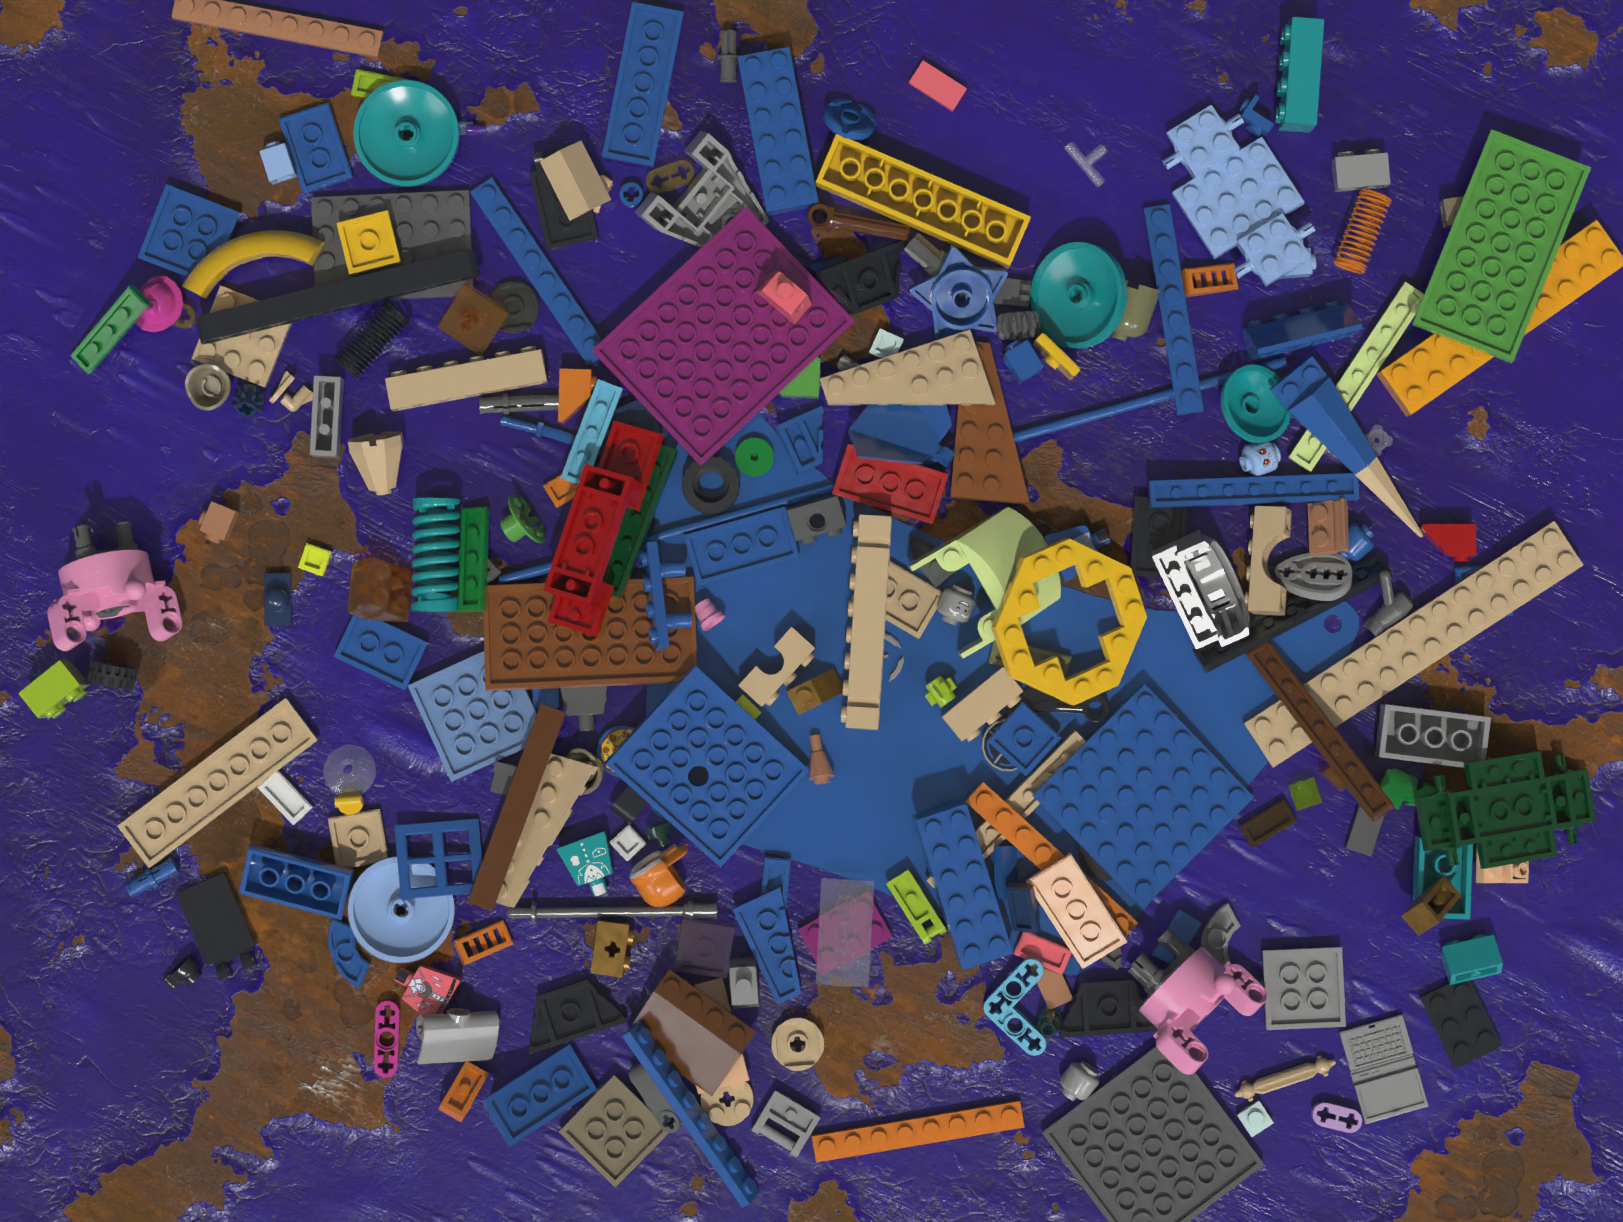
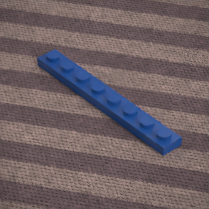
[470,177,602,367]
[1143,204,1204,416]
[1148,473,1359,508]
[622,1020,760,1208]

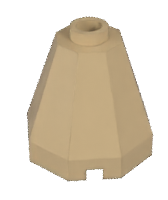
[348,431,404,495]

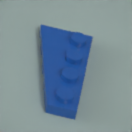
[732,886,801,1005]

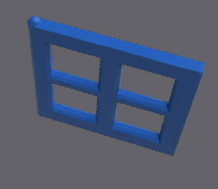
[394,819,482,902]

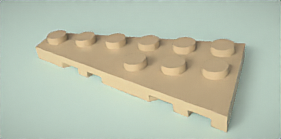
[820,330,995,405]
[496,753,599,908]

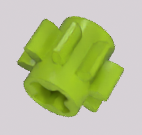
[925,675,957,708]

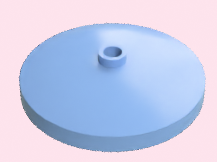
[348,857,454,963]

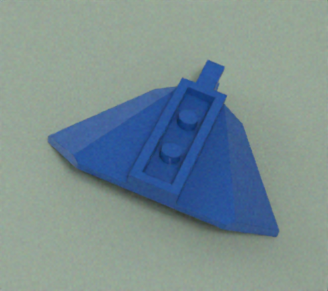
[848,404,955,467]

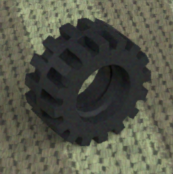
[87,660,138,690]

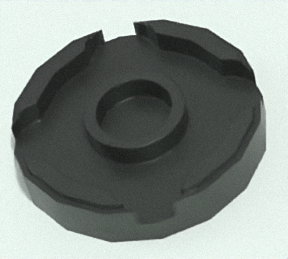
[487,281,540,334]

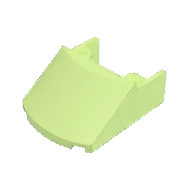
[907,507,1061,658]

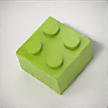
[18,660,90,719]

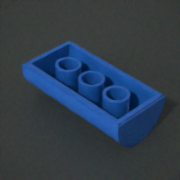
[239,843,355,920]

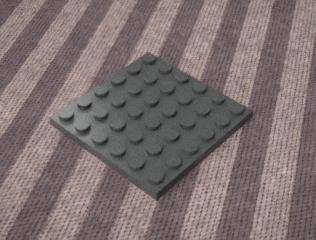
[1041,1045,1264,1222]

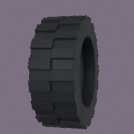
[682,456,740,514]

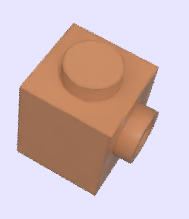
[198,501,240,544]

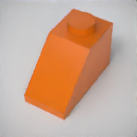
[558,369,597,423]

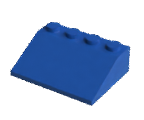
[1242,300,1363,361]

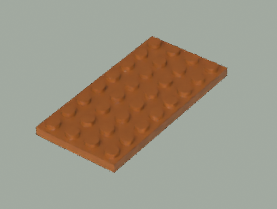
[483,577,697,691]

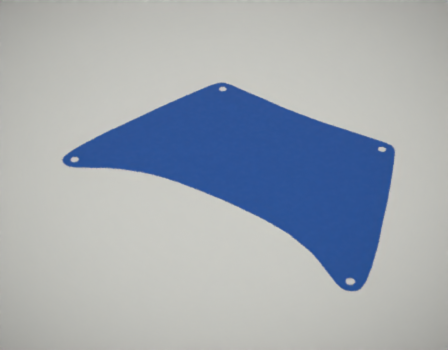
[646,413,1359,975]

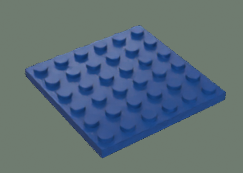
[1031,684,1254,909]

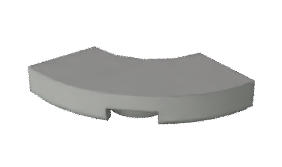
[1200,903,1241,966]

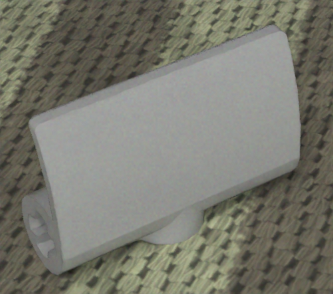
[416,1008,499,1064]

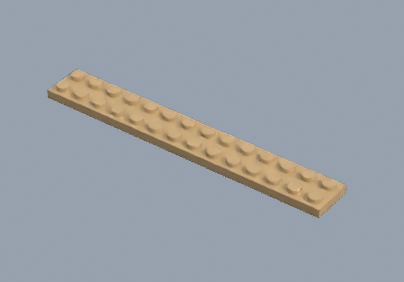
[1243,521,1583,768]

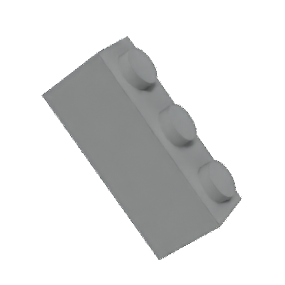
[310,376,344,458]

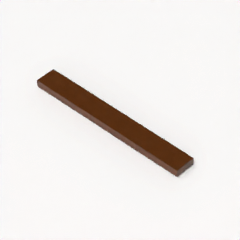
[1246,641,1395,822]
[468,703,566,911]

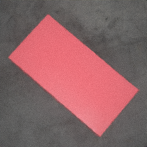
[909,61,967,112]
[1013,932,1072,975]

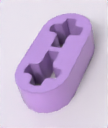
[1311,1102,1362,1133]

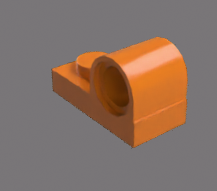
[438,1061,489,1123]

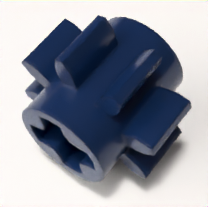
[232,384,265,417]

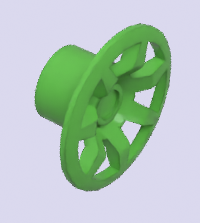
[500,493,546,543]

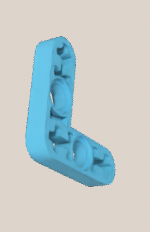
[984,956,1047,1056]

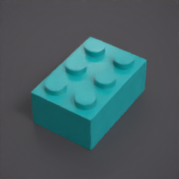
[1412,836,1473,920]

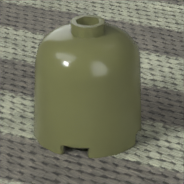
[1111,280,1160,341]

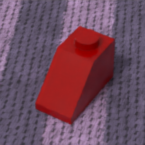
[1419,524,1476,562]

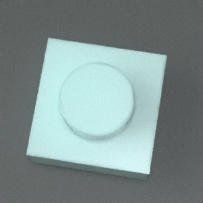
[869,329,904,358]
[1236,1100,1274,1137]

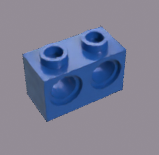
[1002,339,1044,385]

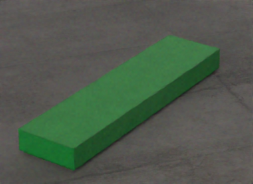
[70,284,152,374]
[458,506,490,613]

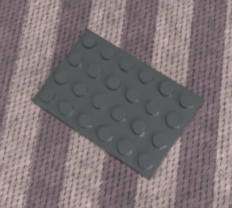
[311,190,474,300]

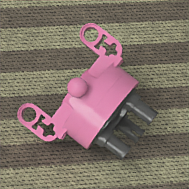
[47,521,182,651]
[1128,929,1268,1075]

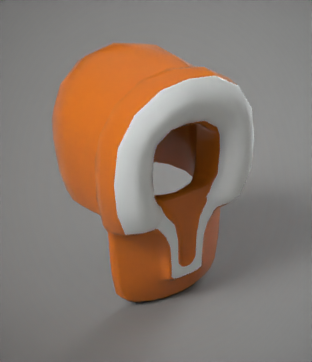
[629,843,688,907]

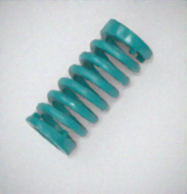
[411,498,460,612]

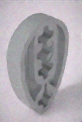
[1275,553,1352,601]

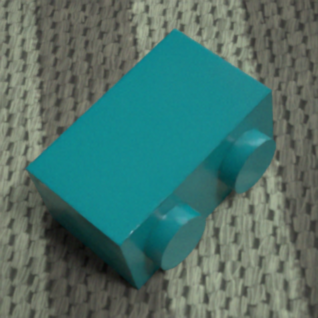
[1441,934,1503,985]

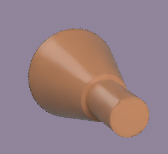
[809,735,835,784]

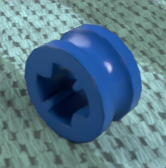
[619,182,643,208]

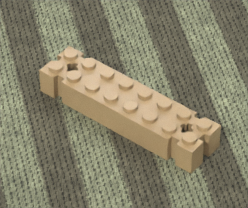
[841,515,892,730]

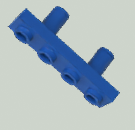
[639,541,692,651]

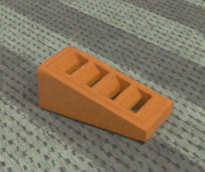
[1181,263,1238,297]
[453,920,513,966]

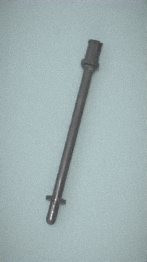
[506,900,717,925]

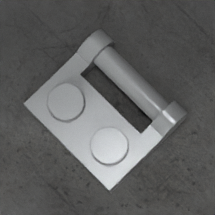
[751,1090,821,1158]

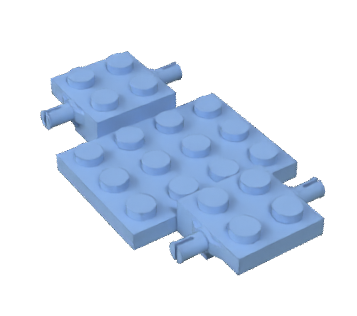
[1162,105,1315,287]

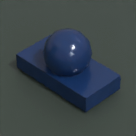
[263,573,292,626]
[1005,882,1041,933]

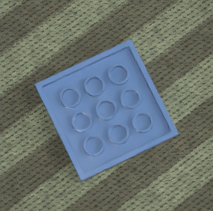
[408,651,537,782]

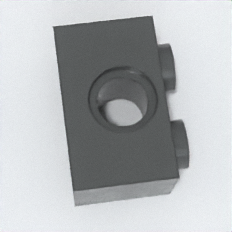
[787,496,846,545]

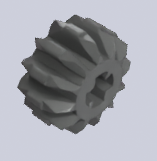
[996,311,1041,340]

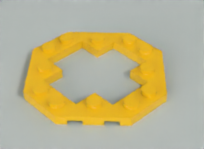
[991,538,1147,706]

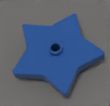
[909,244,1008,340]

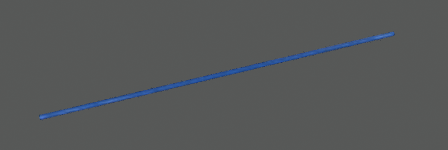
[499,357,1287,585]

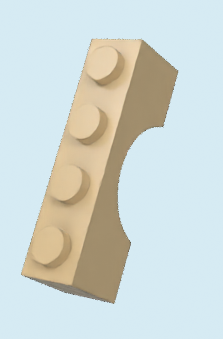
[1245,506,1292,615]

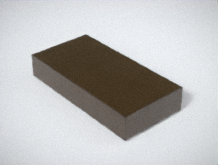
[1238,799,1298,849]

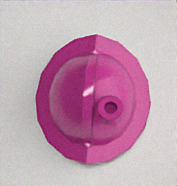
[135,276,183,332]

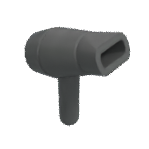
[1364,570,1413,637]

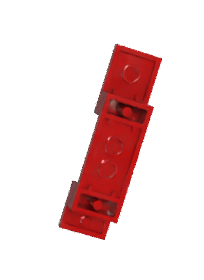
[543,421,664,637]

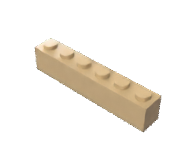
[385,346,548,411]

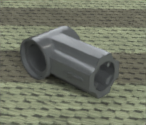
[904,233,946,277]

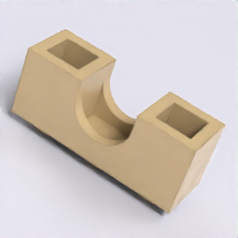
[738,627,815,707]

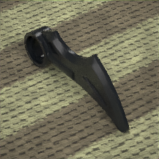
[1004,687,1109,723]

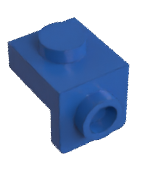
[1239,94,1274,136]

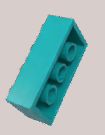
[1275,17,1324,133]

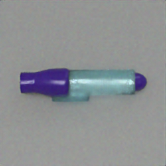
[458,122,486,136]

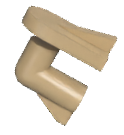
[268,371,313,412]

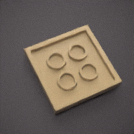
[192,286,292,388]

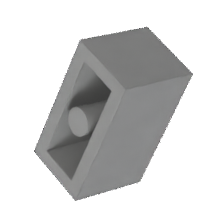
[1332,149,1390,192]

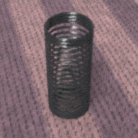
[334,300,411,379]

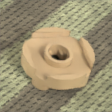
[771,1017,824,1071]
[701,1081,754,1126]

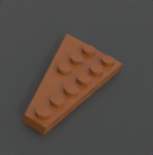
[950,342,1030,504]

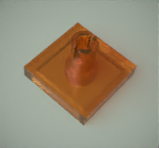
[437,283,510,356]

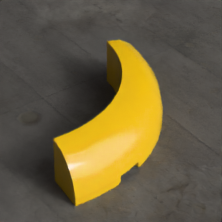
[182,230,325,299]

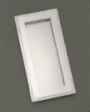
[257,771,313,825]

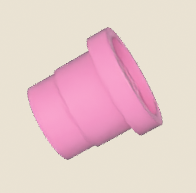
[695,598,725,631]

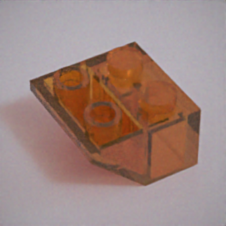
[347,556,413,622]

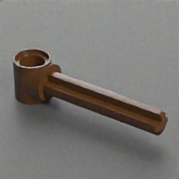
[807,204,910,241]

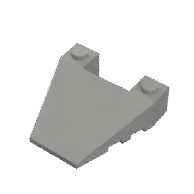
[635,131,769,248]

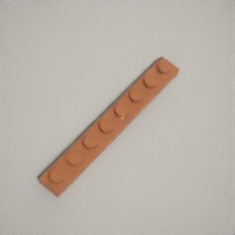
[171,0,384,58]

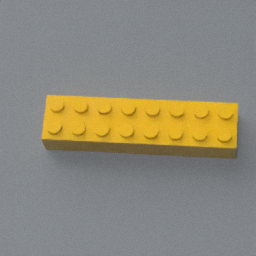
[816,134,1031,269]

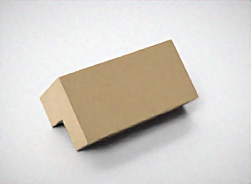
[540,141,611,221]

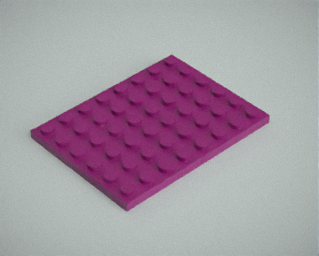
[592,207,855,466]

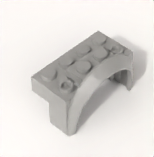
[1151,530,1250,649]

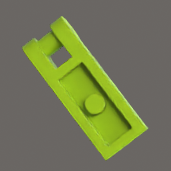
[886,869,948,945]

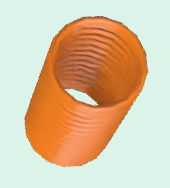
[1333,189,1392,274]

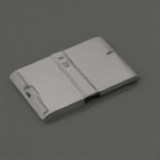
[1339,1014,1428,1124]

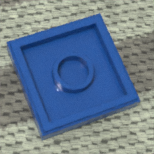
[987,702,1062,776]

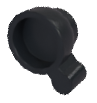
[162,954,202,990]

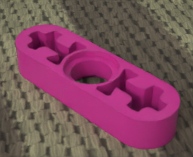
[374,1000,401,1078]

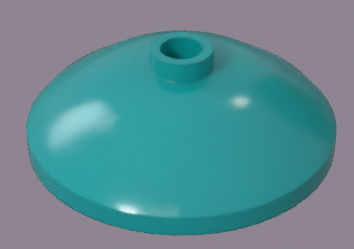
[1221,365,1291,443]

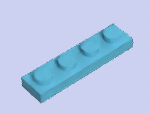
[560,379,623,485]

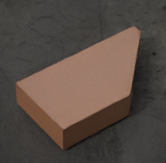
[1029,964,1073,1010]

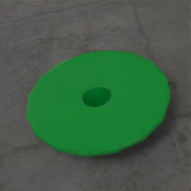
[735,438,774,477]

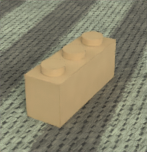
[941,667,1023,742]

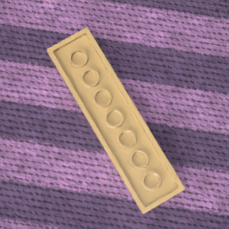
[117,698,319,868]

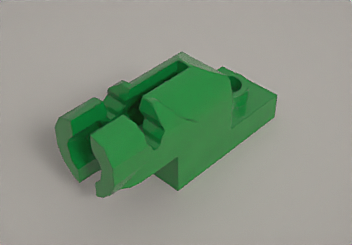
[1378,768,1436,810]

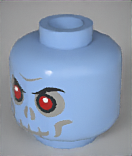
[1239,441,1281,477]

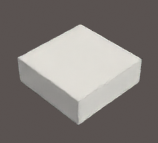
[609,825,647,861]

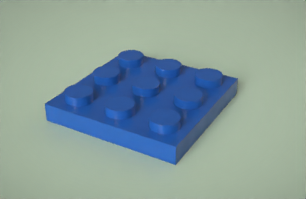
[137,184,241,277]

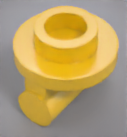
[334,789,364,815]

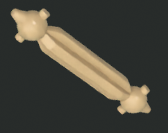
[1234,1056,1336,1101]

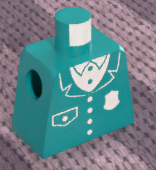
[557,830,614,897]

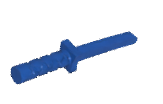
[500,415,602,455]

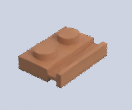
[1307,498,1350,557]

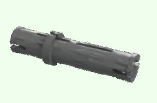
[479,393,559,415]

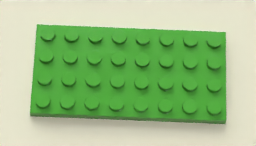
[1412,129,1591,363]

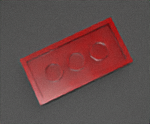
[832,442,949,524]

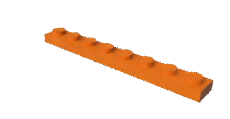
[965,781,1138,937]
[812,1100,1024,1162]

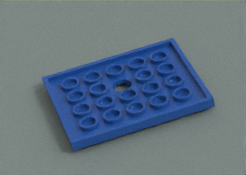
[604,665,810,868]

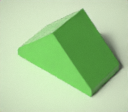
[779,357,820,399]

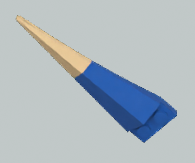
[1269,356,1423,537]

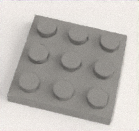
[1262,947,1346,1030]

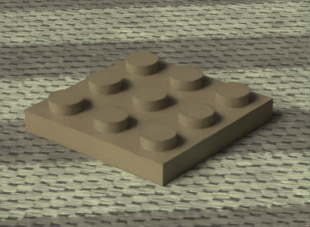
[559,1074,668,1187]

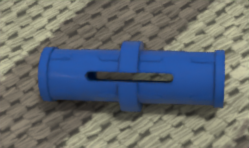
[124,858,179,898]

